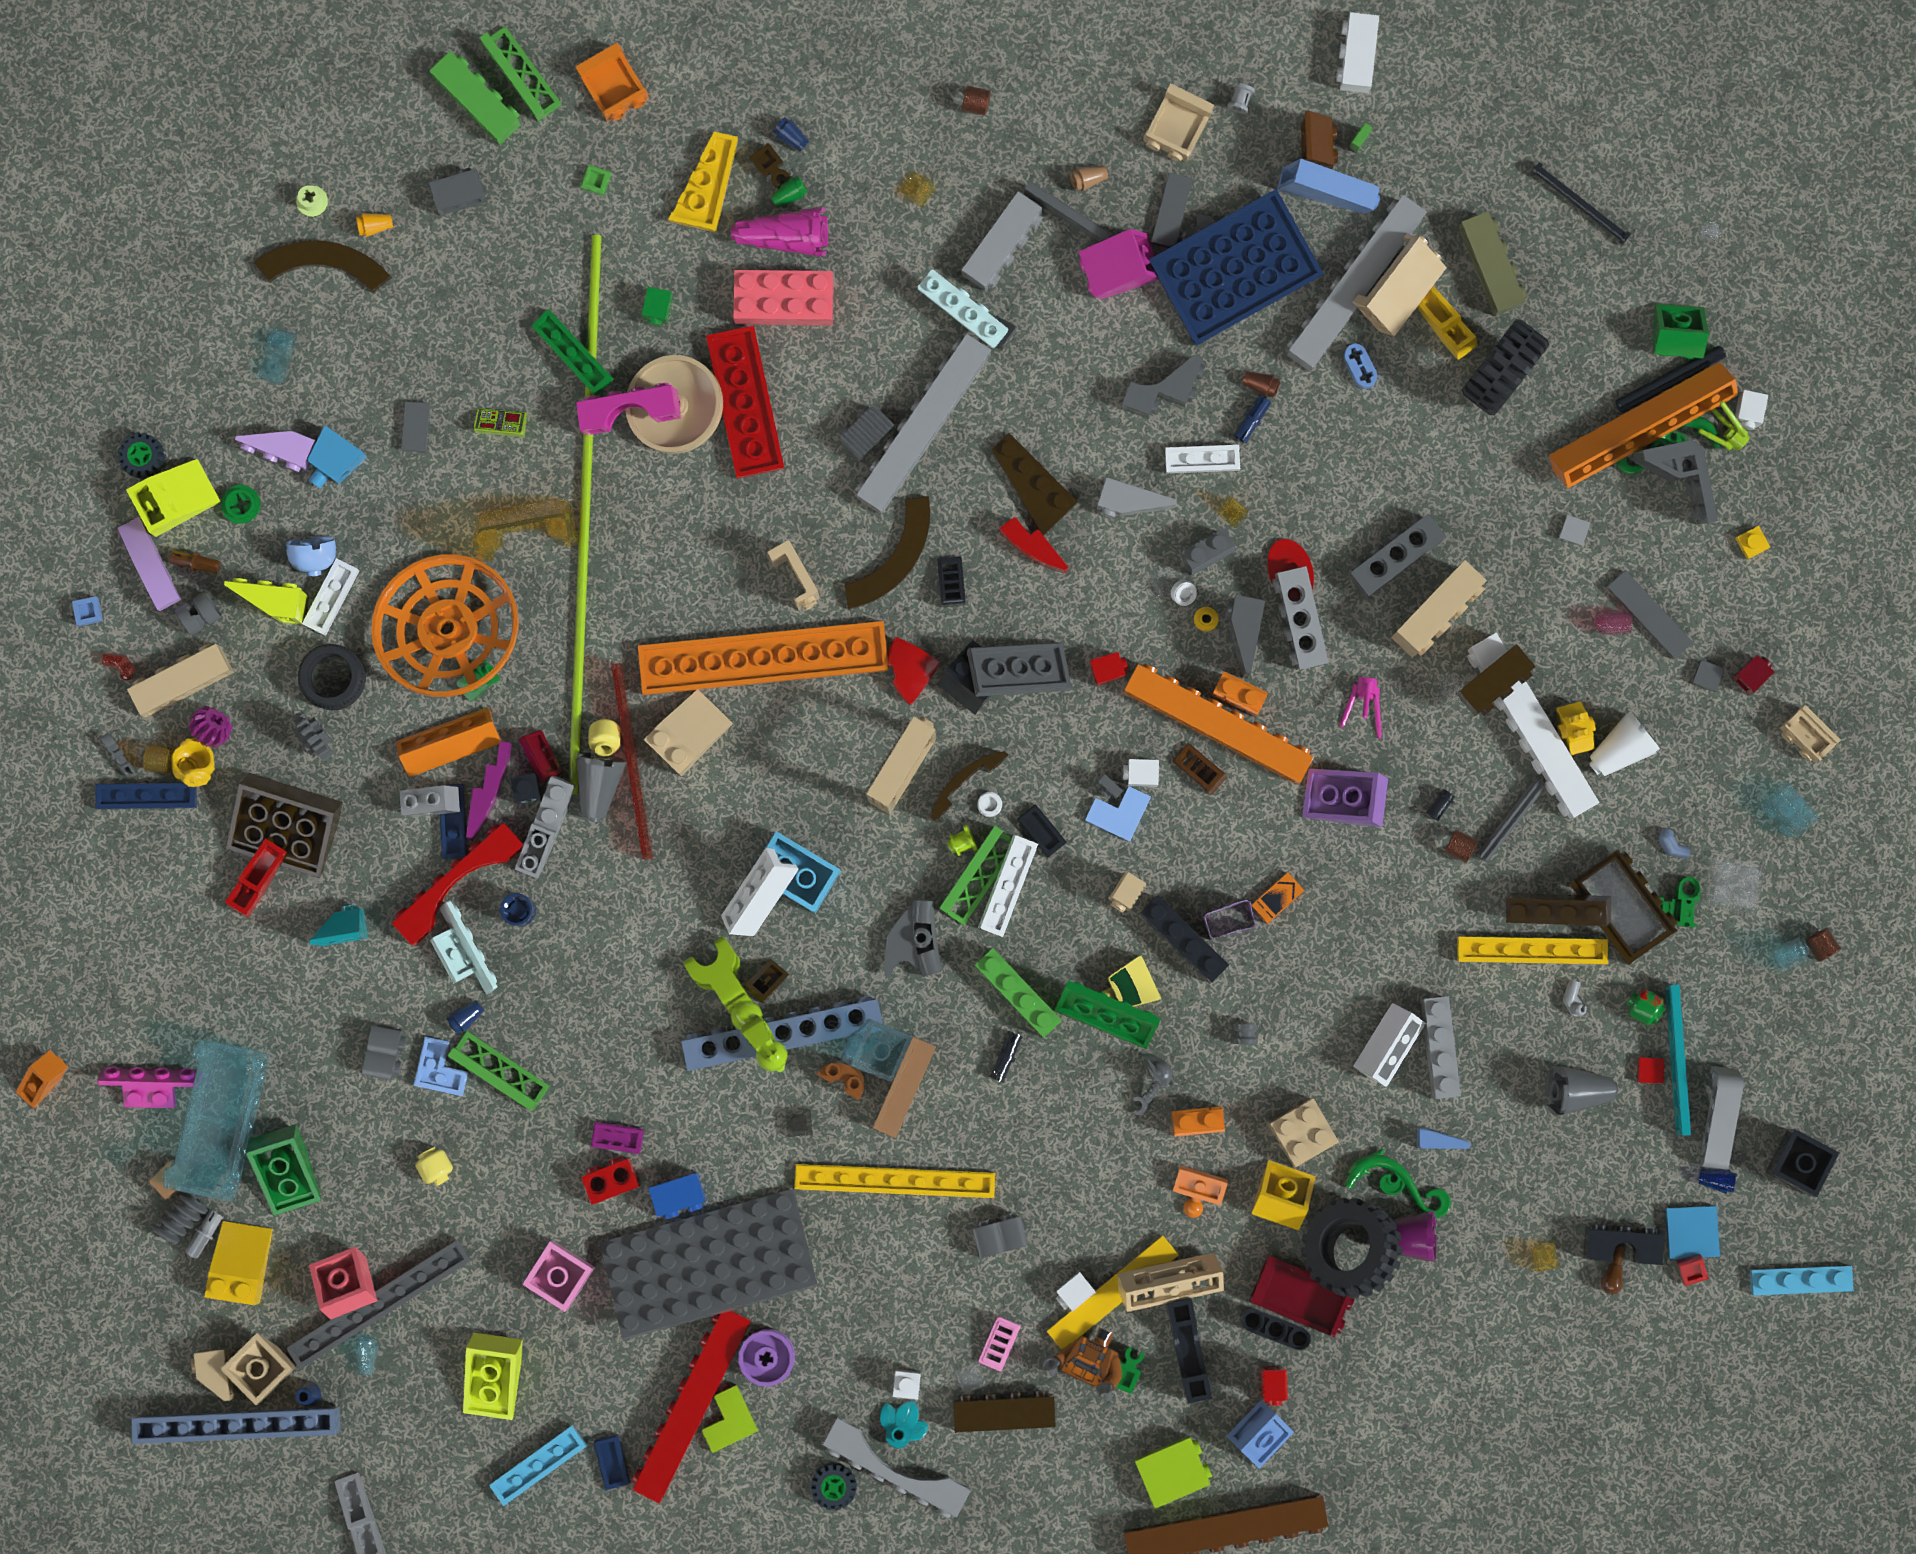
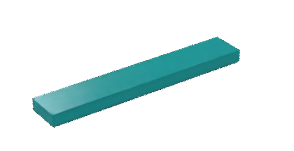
[1665,984,1691,1135]

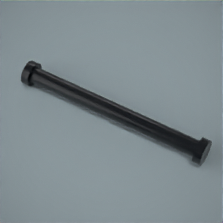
[1530,162,1631,245]

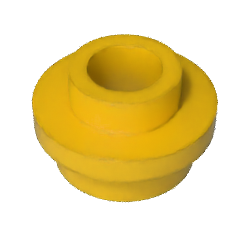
[1194,607,1219,632]

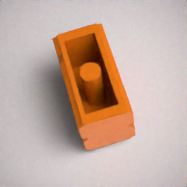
[1211,671,1268,718]
[1171,1106,1225,1137]

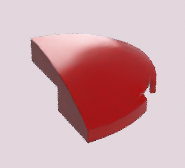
[888,637,941,705]

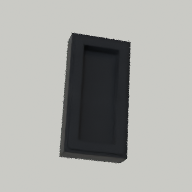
[1017,804,1067,858]

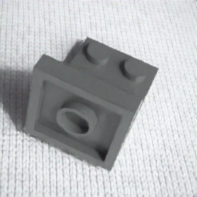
[1633,440,1718,525]

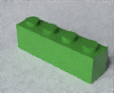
[429,51,521,145]
[975,948,1062,1038]

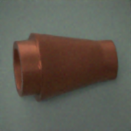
[1242,371,1280,398]

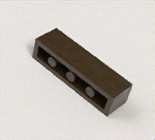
[1506,893,1611,926]
[953,1390,1056,1433]

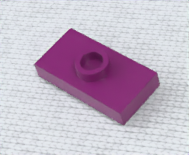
[591,1122,645,1154]

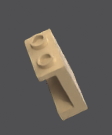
[1143,84,1214,162]
[767,540,820,611]

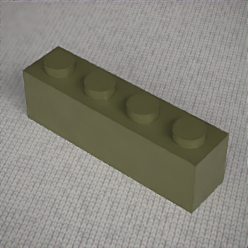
[1458,211,1527,316]

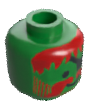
[1627,989,1666,1026]

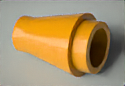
[356,213,393,237]

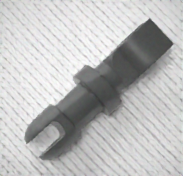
[100,733,135,777]

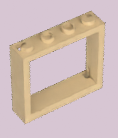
[866,716,936,815]

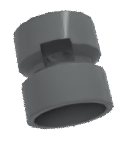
[175,591,222,636]

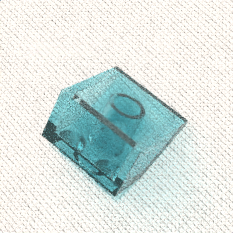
[840,1019,913,1082]

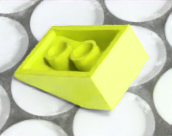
[463,1333,523,1420]

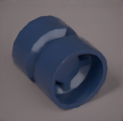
[500,893,536,927]

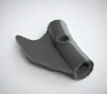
[884,900,944,977]

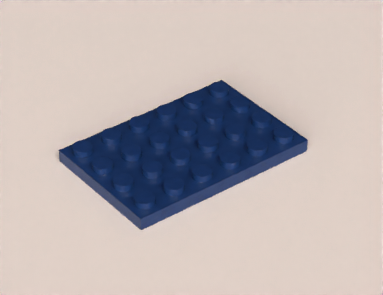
[1149,188,1324,347]

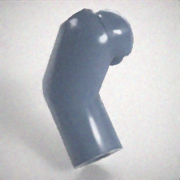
[1658,828,1690,859]

